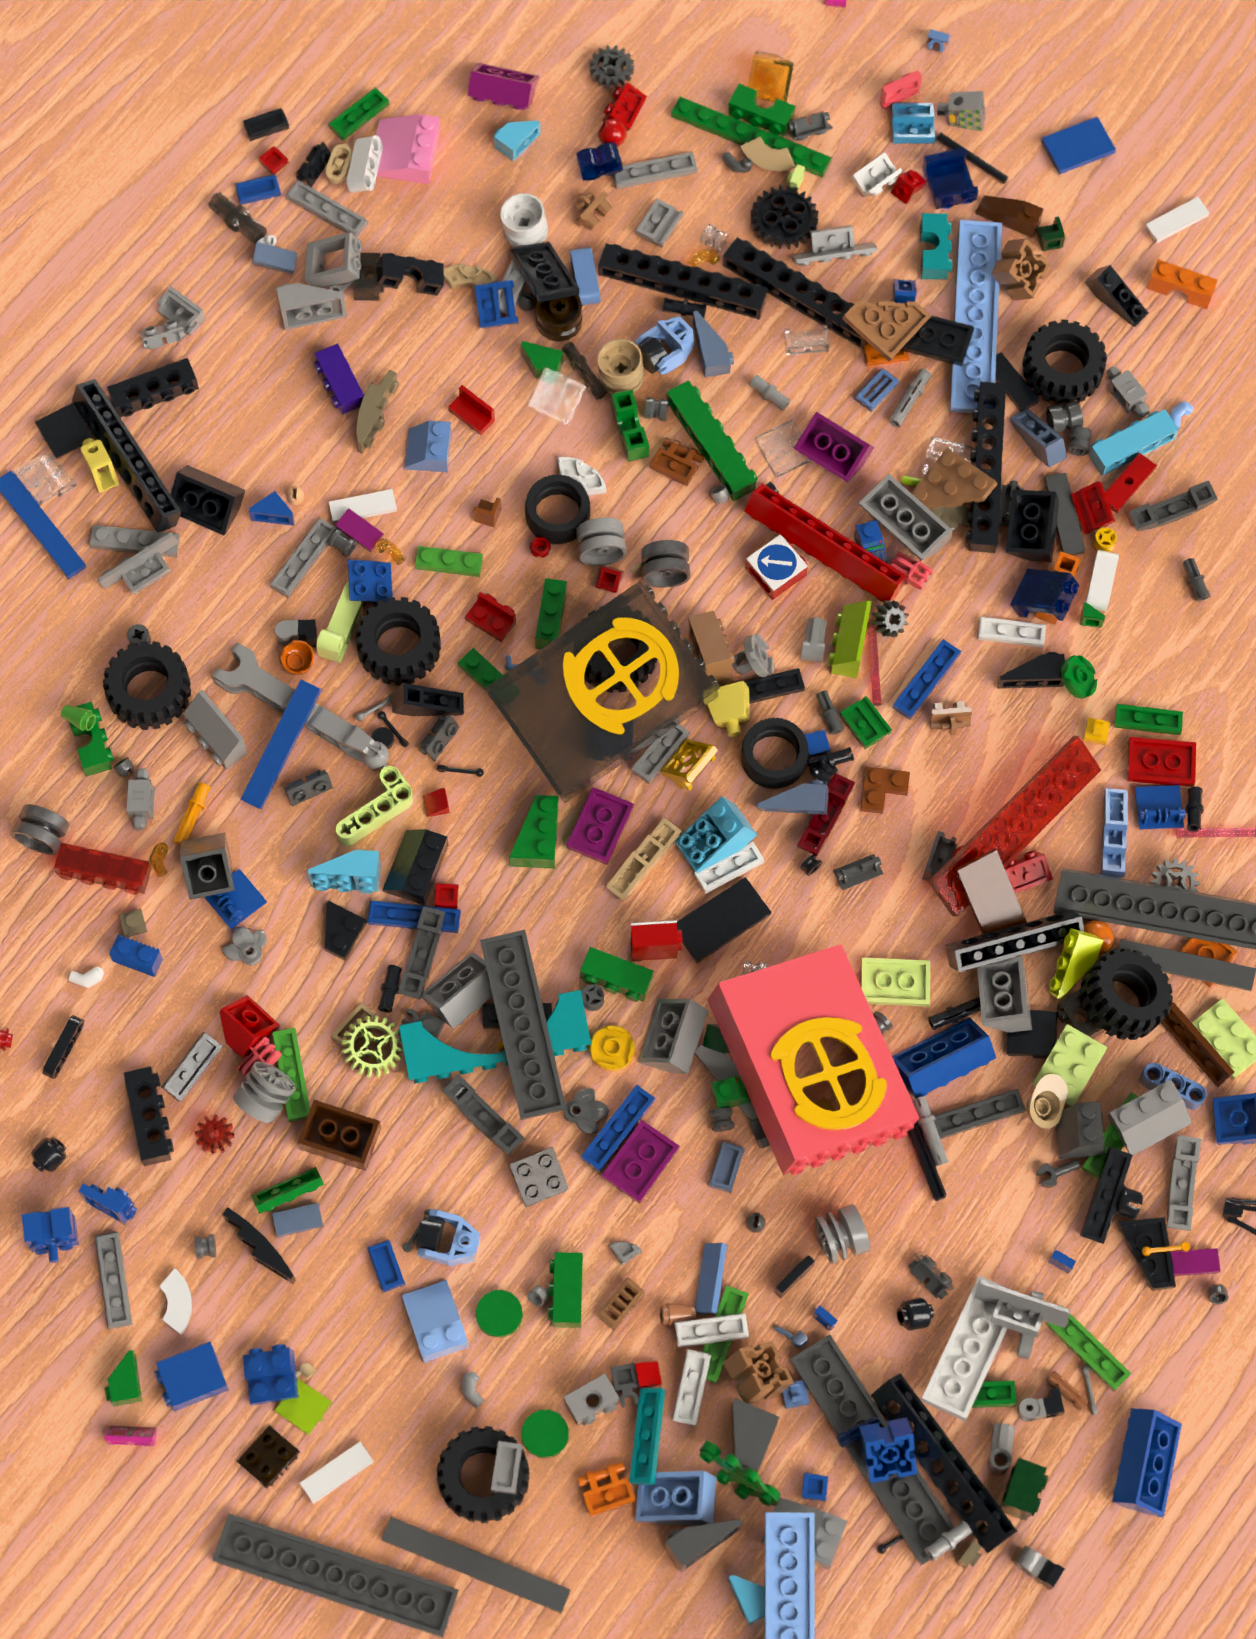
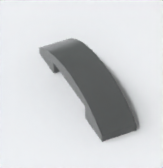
[1128,480,1218,531]
[398,906,446,1000]
[442,1074,525,1155]

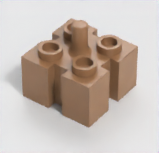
[991,238,1050,301]
[723,1341,794,1404]

